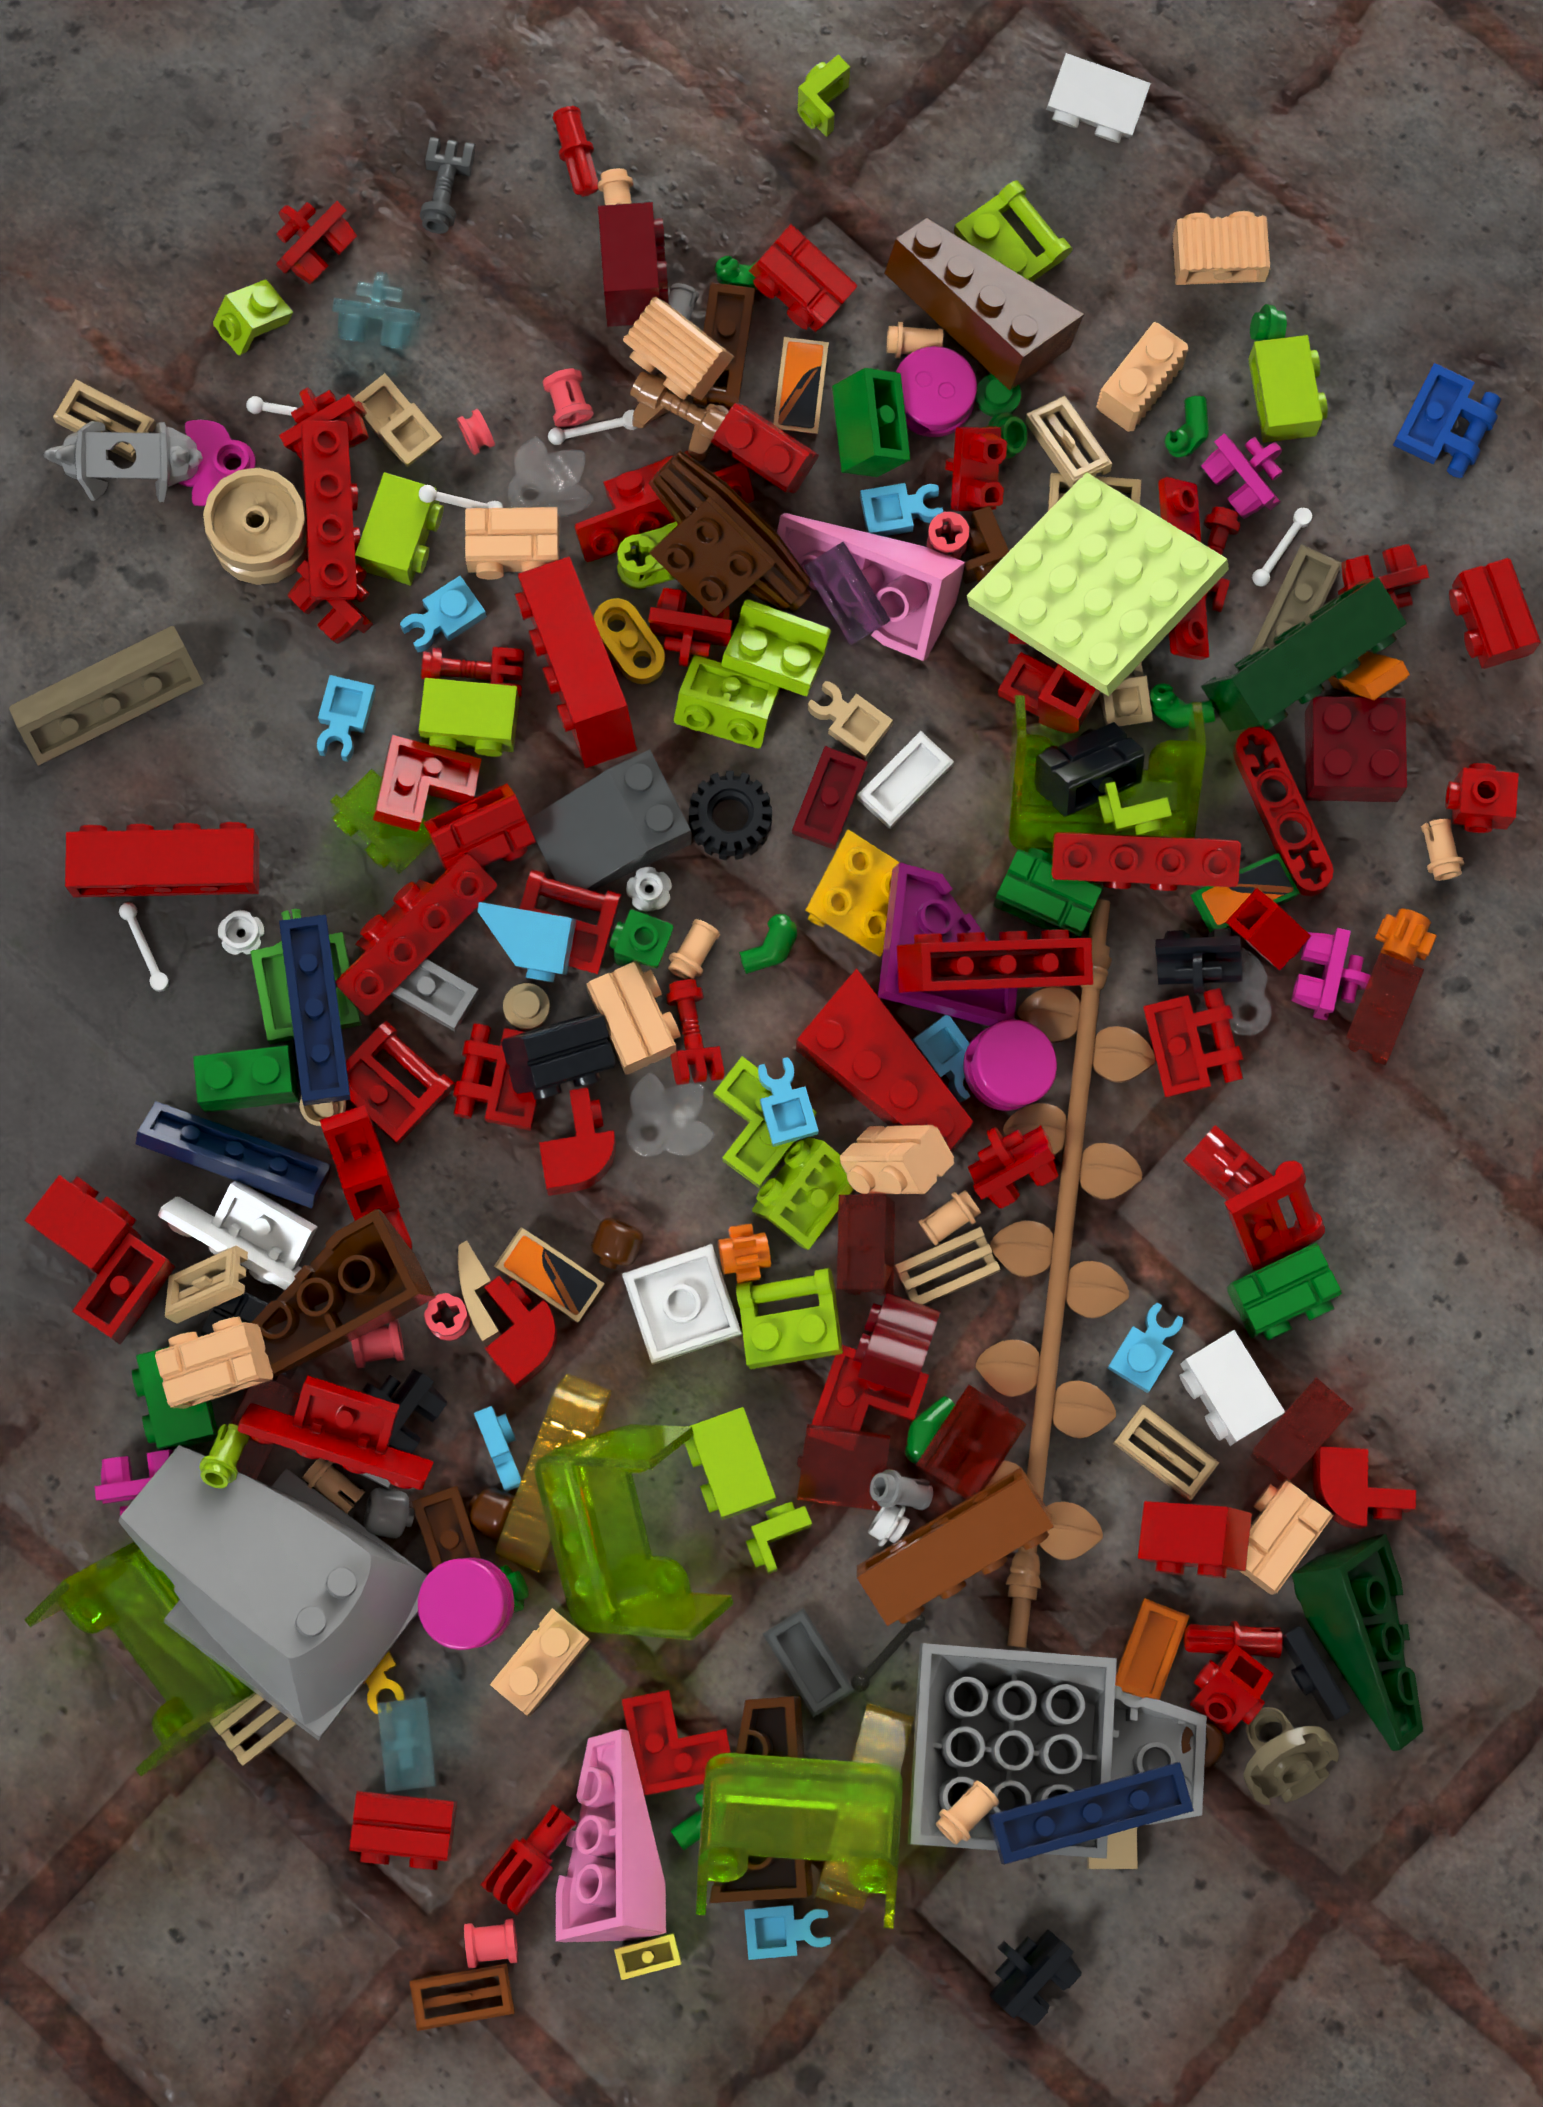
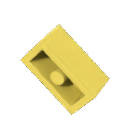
[614,1933,682,1980]

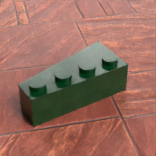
[1201,577,1407,732]

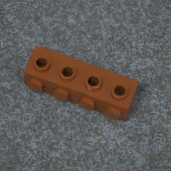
[857,1467,1054,1626]

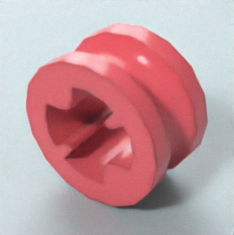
[457,409,495,455]

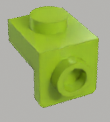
[797,54,850,137]
[213,279,293,355]
[1098,781,1172,836]
[746,1502,812,1574]

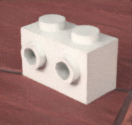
[1046,53,1151,143]
[1179,1330,1285,1446]

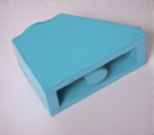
[478,902,576,982]

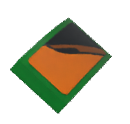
[1190,853,1300,933]

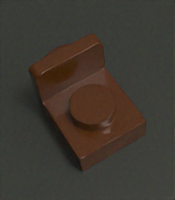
[962,506,1009,584]

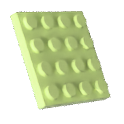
[967,473,1229,696]

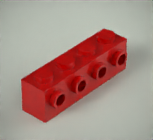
[65,822,260,897]
[897,930,1093,993]

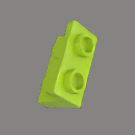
[721,599,831,697]
[674,655,780,749]
[752,1137,853,1250]

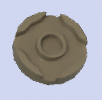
[1243,1707,1339,1805]

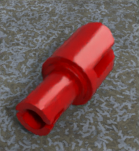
[480,1804,577,1915]

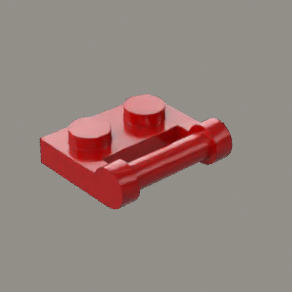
[519,869,622,975]
[346,1021,455,1145]
[1224,1160,1325,1272]

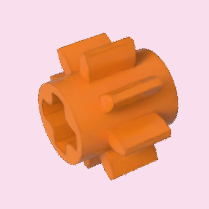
[1375,908,1437,966]
[718,1223,771,1284]

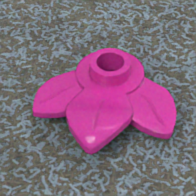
[178,420,256,506]

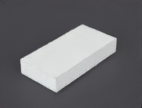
[857,731,954,829]

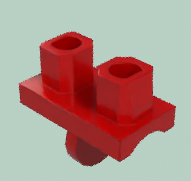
[275,201,357,284]
[279,387,369,461]
[945,426,1007,511]
[1338,544,1430,609]
[287,560,373,644]
[648,587,732,667]
[1183,1125,1273,1200]
[968,1126,1058,1209]

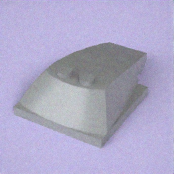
[118,1445,427,1741]
[908,1643,1207,1859]

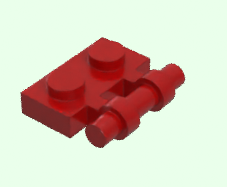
[1143,988,1244,1098]
[453,1023,538,1131]

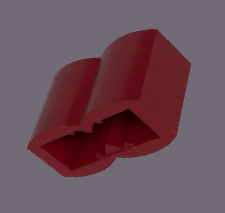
[853,1293,941,1396]

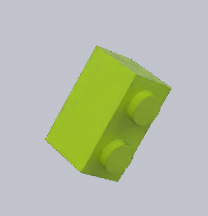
[1248,335,1328,443]
[355,472,444,586]
[419,678,520,757]
[684,1407,776,1520]

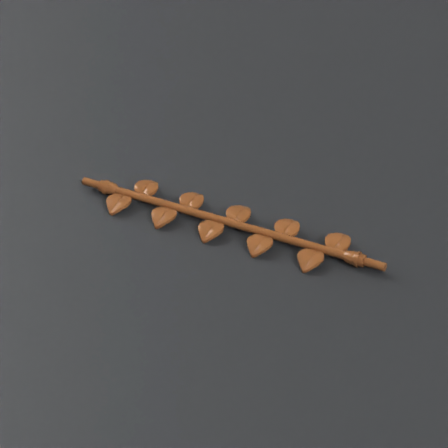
[961,899,1155,1648]

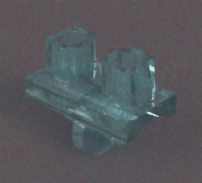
[332,271,421,350]
[377,1697,436,1792]

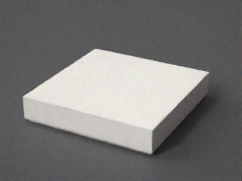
[622,1244,742,1365]

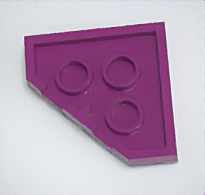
[878,863,1017,1026]

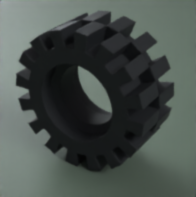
[689,771,772,860]

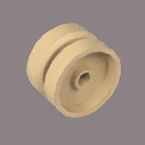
[203,468,308,585]

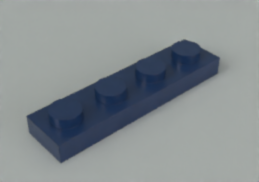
[279,915,351,1106]
[136,1101,331,1208]
[988,1762,1194,1864]

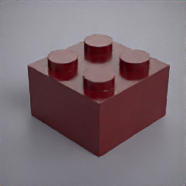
[598,202,669,327]
[1305,696,1407,802]

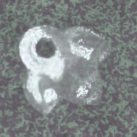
[508,436,593,517]
[1193,948,1271,1036]
[626,1073,714,1156]

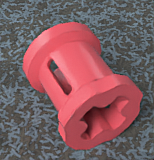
[542,368,594,428]
[926,512,969,560]
[424,1293,470,1341]
[351,1319,405,1369]
[464,1918,518,1968]

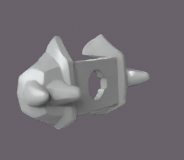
[44,421,203,502]

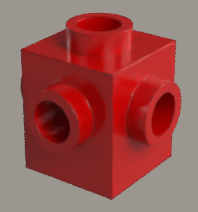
[1445,763,1519,833]
[1189,1644,1274,1735]

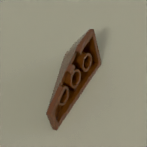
[251,1209,436,1386]

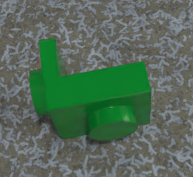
[609,909,673,968]

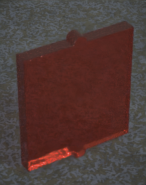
[797,1424,890,1511]

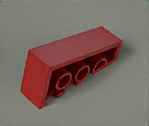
[514,556,637,769]
[796,968,973,1153]

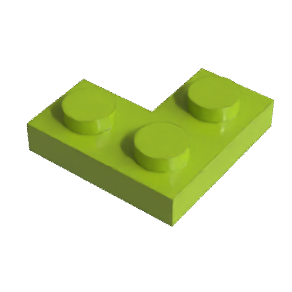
[713,1056,817,1189]

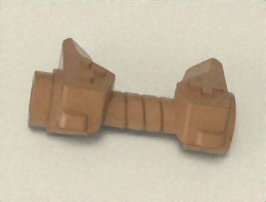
[630,371,729,461]

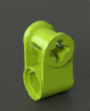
[617,522,678,589]

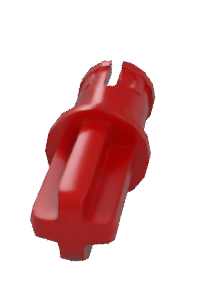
[552,106,598,197]
[1184,1621,1283,1658]

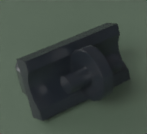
[1155,928,1243,994]
[362,1369,447,1454]
[989,1929,1082,2026]

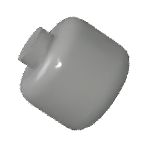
[363,1487,414,1538]

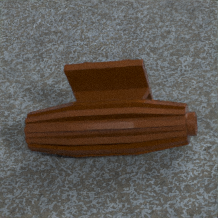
[649,450,811,617]

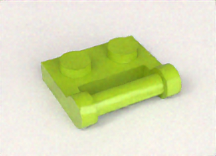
[954,180,1073,282]
[736,1268,843,1369]

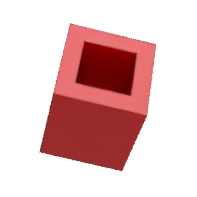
[1225,888,1311,971]

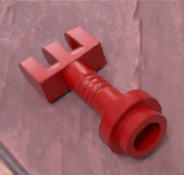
[1203,507,1241,612]
[421,647,524,697]
[666,979,724,1085]

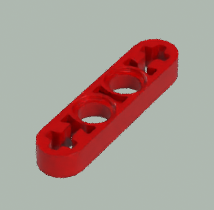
[1233,727,1334,896]

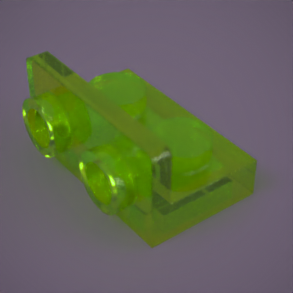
[330,769,432,874]

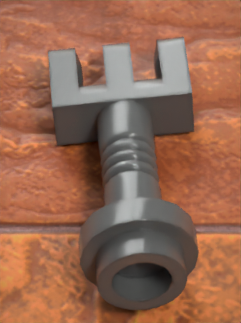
[419,137,475,234]

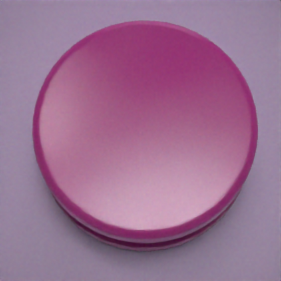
[896,346,977,437]
[963,1019,1057,1111]
[418,1558,514,1650]

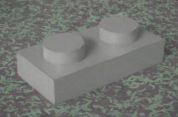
[391,959,480,1032]

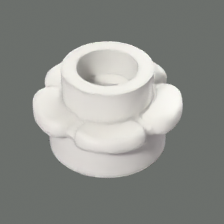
[626,867,672,912]
[218,910,264,955]
[868,1505,910,1547]

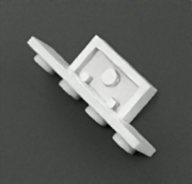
[158,1181,318,1290]

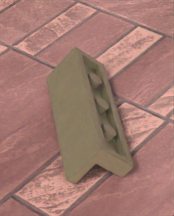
[9,626,204,766]

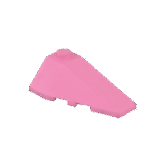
[777,513,965,661]
[556,1729,666,1942]

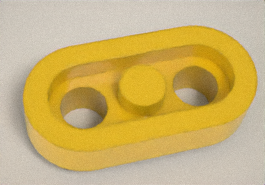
[594,598,665,684]

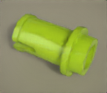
[199,1424,249,1488]

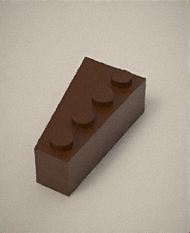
[884,218,1084,390]
[709,1696,814,1903]

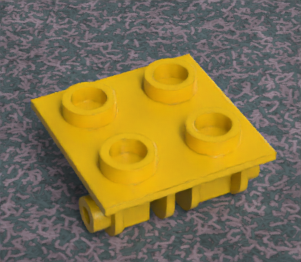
[805,830,900,957]

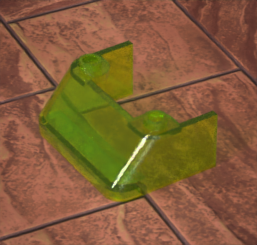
[1008,695,1207,854]
[535,1424,734,1640]
[25,1542,256,1776]
[696,1753,903,1929]

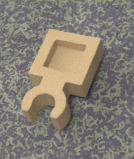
[808,681,893,760]

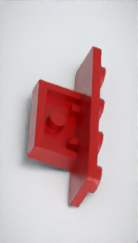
[301,420,360,600]
[574,451,755,562]
[1158,477,1209,660]
[1051,832,1241,891]
[335,853,497,1015]
[237,1376,434,1490]

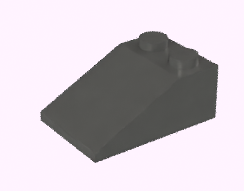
[527,749,691,891]

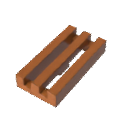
[410,1963,515,2031]

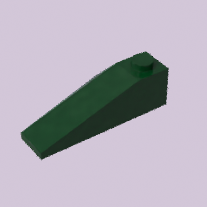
[1291,1534,1424,1751]

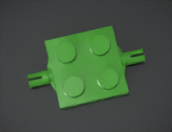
[250,909,362,1044]

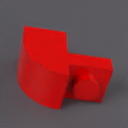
[998,651,1101,733]
[539,1087,616,1196]
[320,1105,400,1221]
[484,1276,557,1390]
[1313,1447,1416,1530]

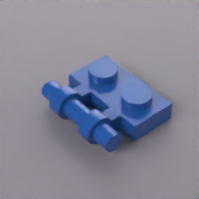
[1393,363,1501,478]

